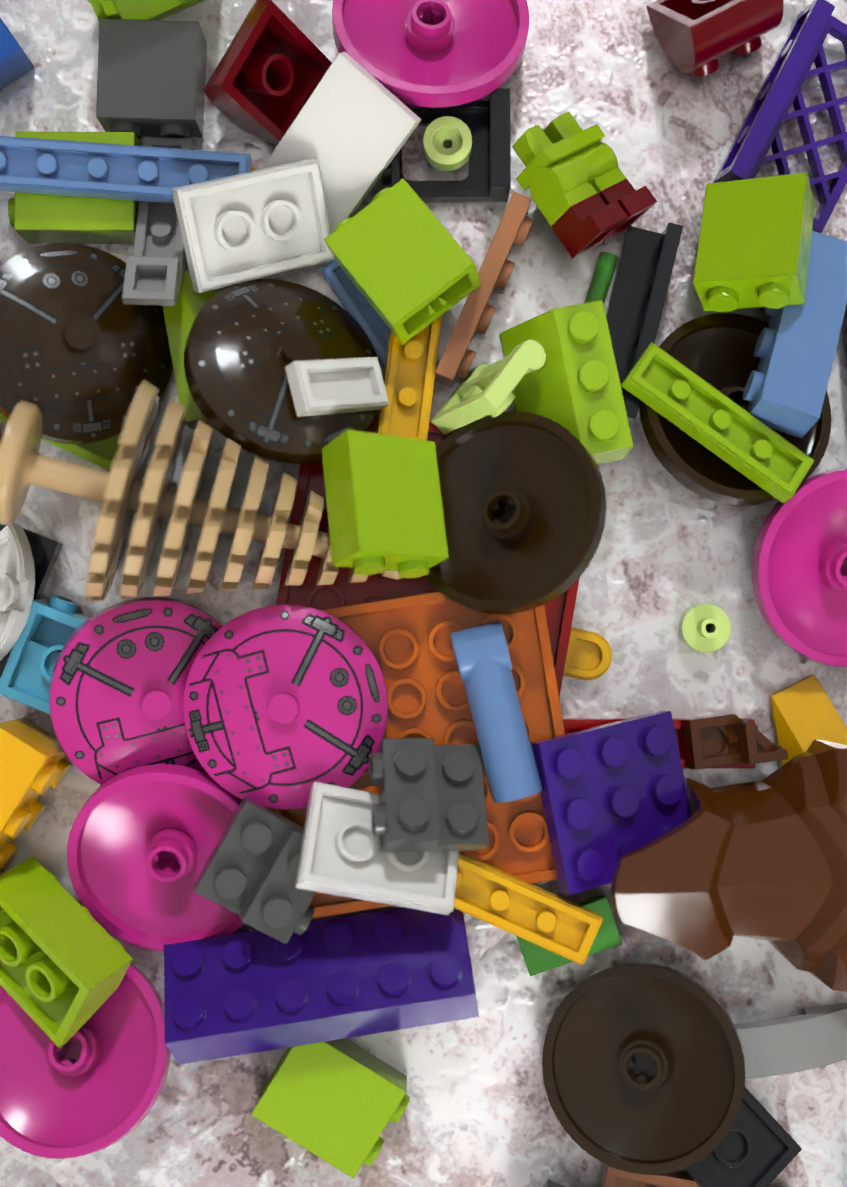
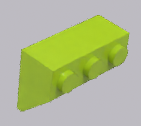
[499,300,633,464]
[0,857,133,1048]

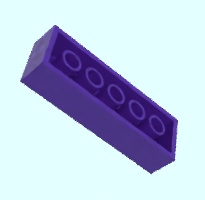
[164,907,479,1065]

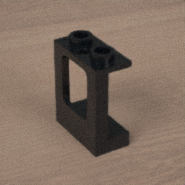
[382,88,511,202]

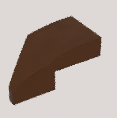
[681,714,788,770]

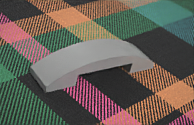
[122,137,193,306]
[734,1003,847,1079]

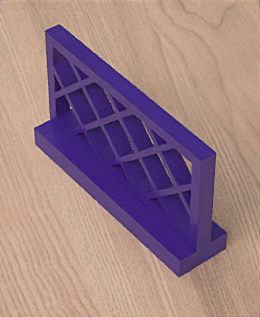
[713,0,847,233]

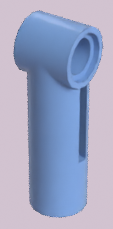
[450,620,543,803]

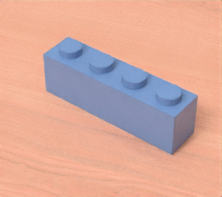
[743,230,847,438]

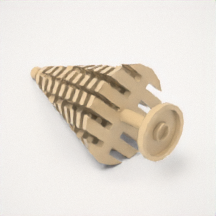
[0,379,401,600]

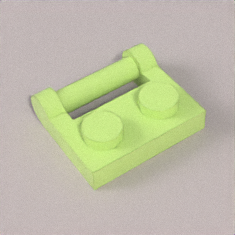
[431,340,546,435]

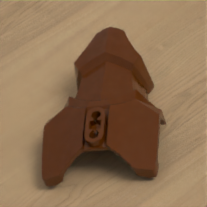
[610,739,847,992]

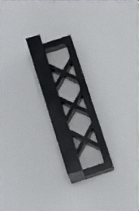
[606,222,683,425]

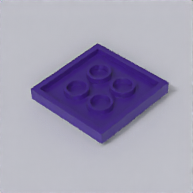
[531,711,692,895]

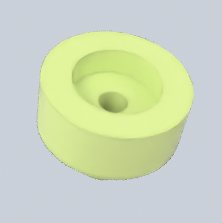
[423,116,472,171]
[679,604,731,653]

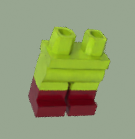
[512,111,657,259]

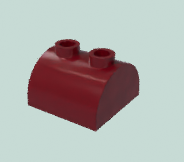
[204,0,332,145]
[646,0,783,77]

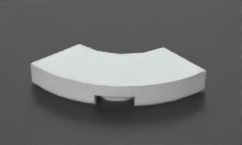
[0,523,35,661]

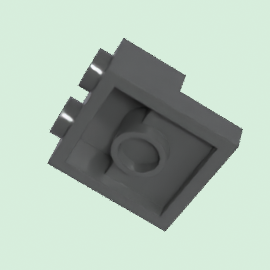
[369,738,489,852]
[193,797,316,944]

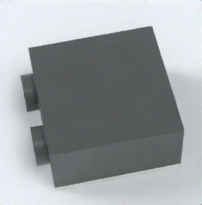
[96,19,207,140]

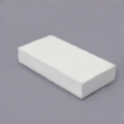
[285,357,390,417]

